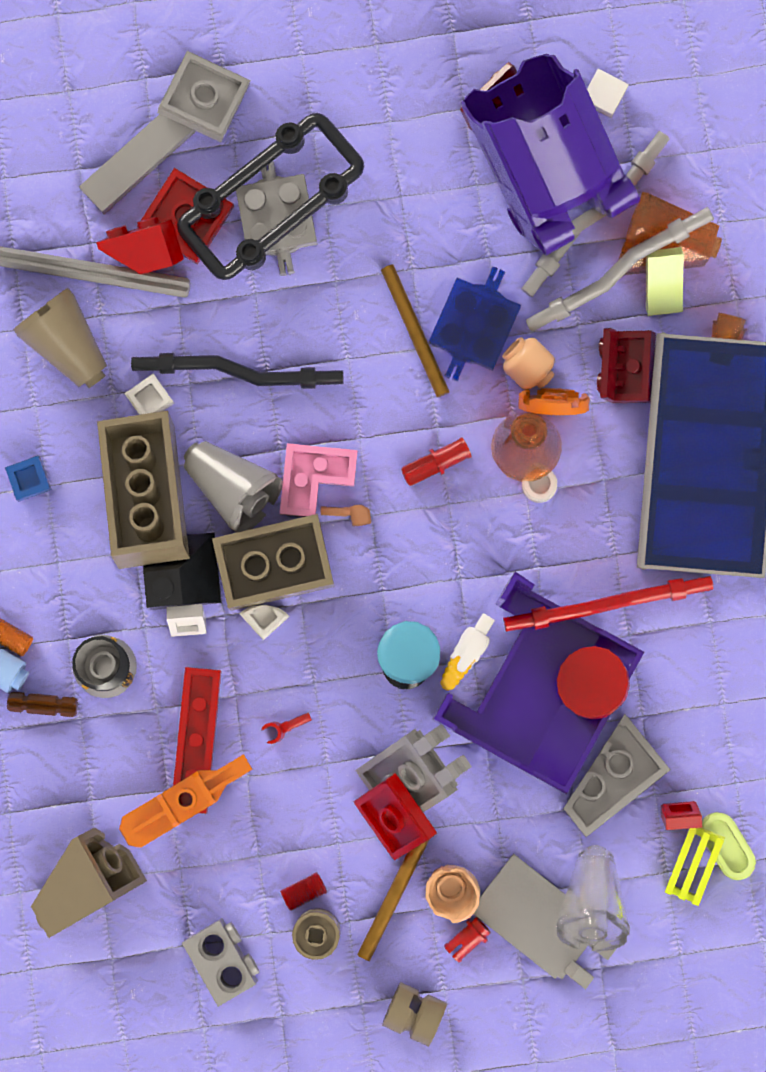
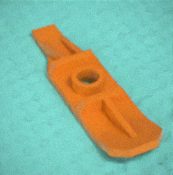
[119,754,253,848]

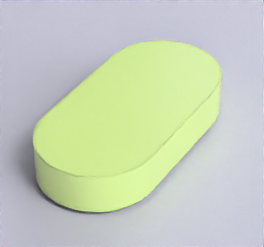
[701,812,756,880]

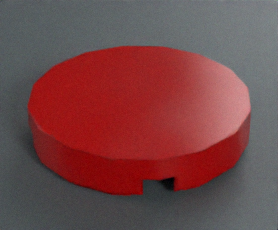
[557,646,630,719]

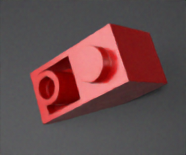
[96,216,184,274]

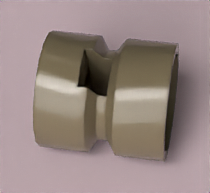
[292,908,341,960]
[382,982,447,1047]

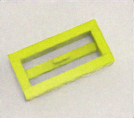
[665,828,725,906]

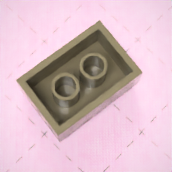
[212,514,335,611]

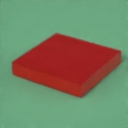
[137,168,234,265]
[353,773,437,861]

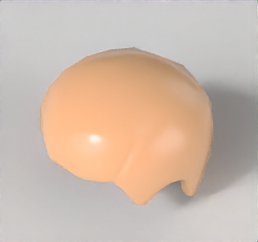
[425,864,480,923]

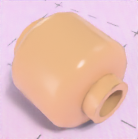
[502,337,555,390]

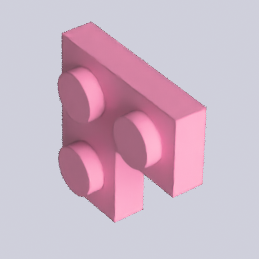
[280,443,358,517]

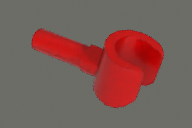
[261,712,312,744]

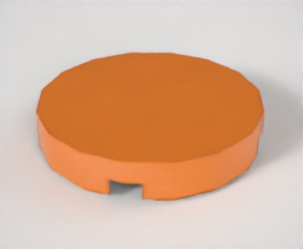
[518,388,590,415]

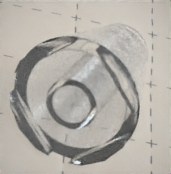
[556,845,630,952]

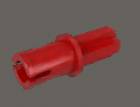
[401,437,472,486]

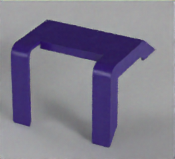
[432,571,644,794]

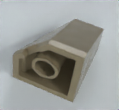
[31,828,147,938]

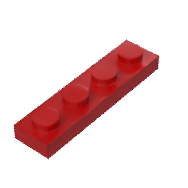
[173,667,222,814]

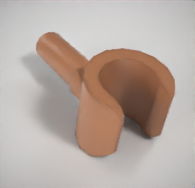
[321,505,371,527]

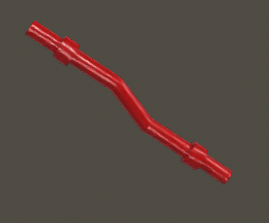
[503,576,713,632]

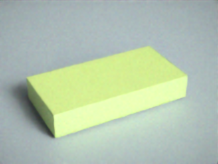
[646,247,684,316]

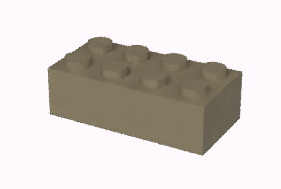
[97,410,190,569]

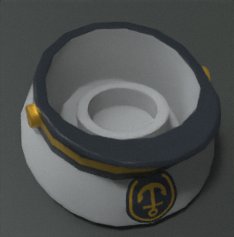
[72,635,137,698]

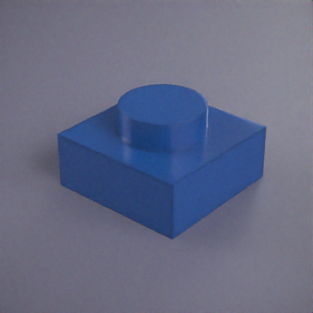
[5,455,52,502]

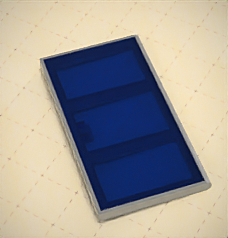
[637,332,766,578]

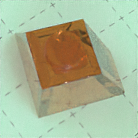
[618,191,722,276]

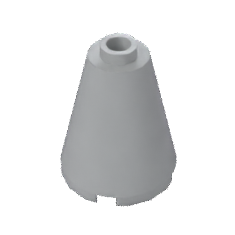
[184,441,283,532]

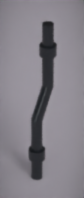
[131,353,344,389]

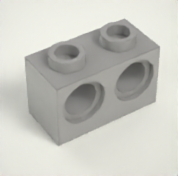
[182,918,260,1007]

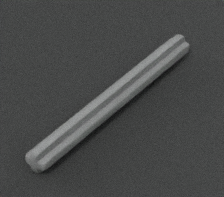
[0,246,190,298]

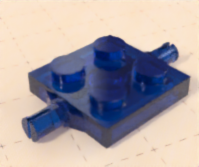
[428,267,522,382]

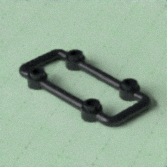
[177,113,364,280]

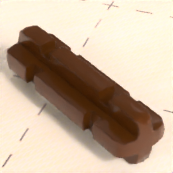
[7,692,78,717]

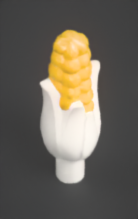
[440,613,495,691]

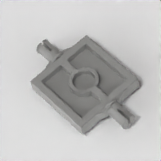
[236,161,318,276]

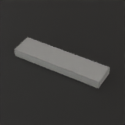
[79,114,196,214]

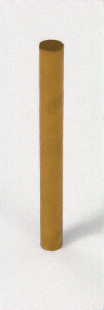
[381,264,450,398]
[357,839,430,961]

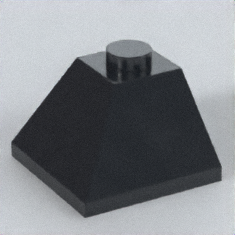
[143,532,222,610]

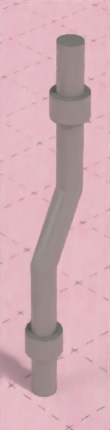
[521,131,670,297]
[526,207,714,332]

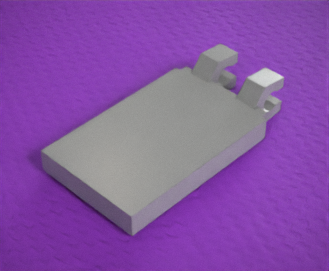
[355,724,472,812]
[474,853,616,990]

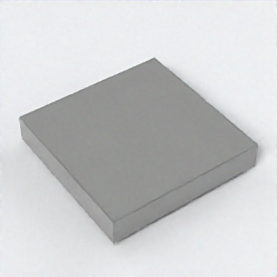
[157,51,251,142]

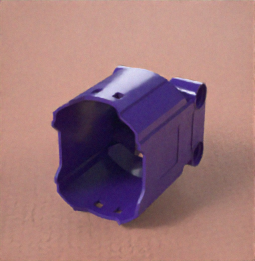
[461,54,640,256]

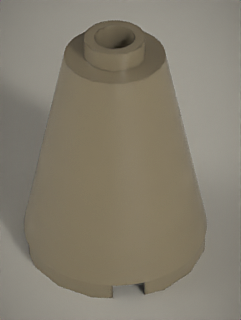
[13,288,107,388]

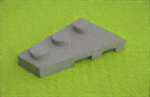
[563,714,670,837]

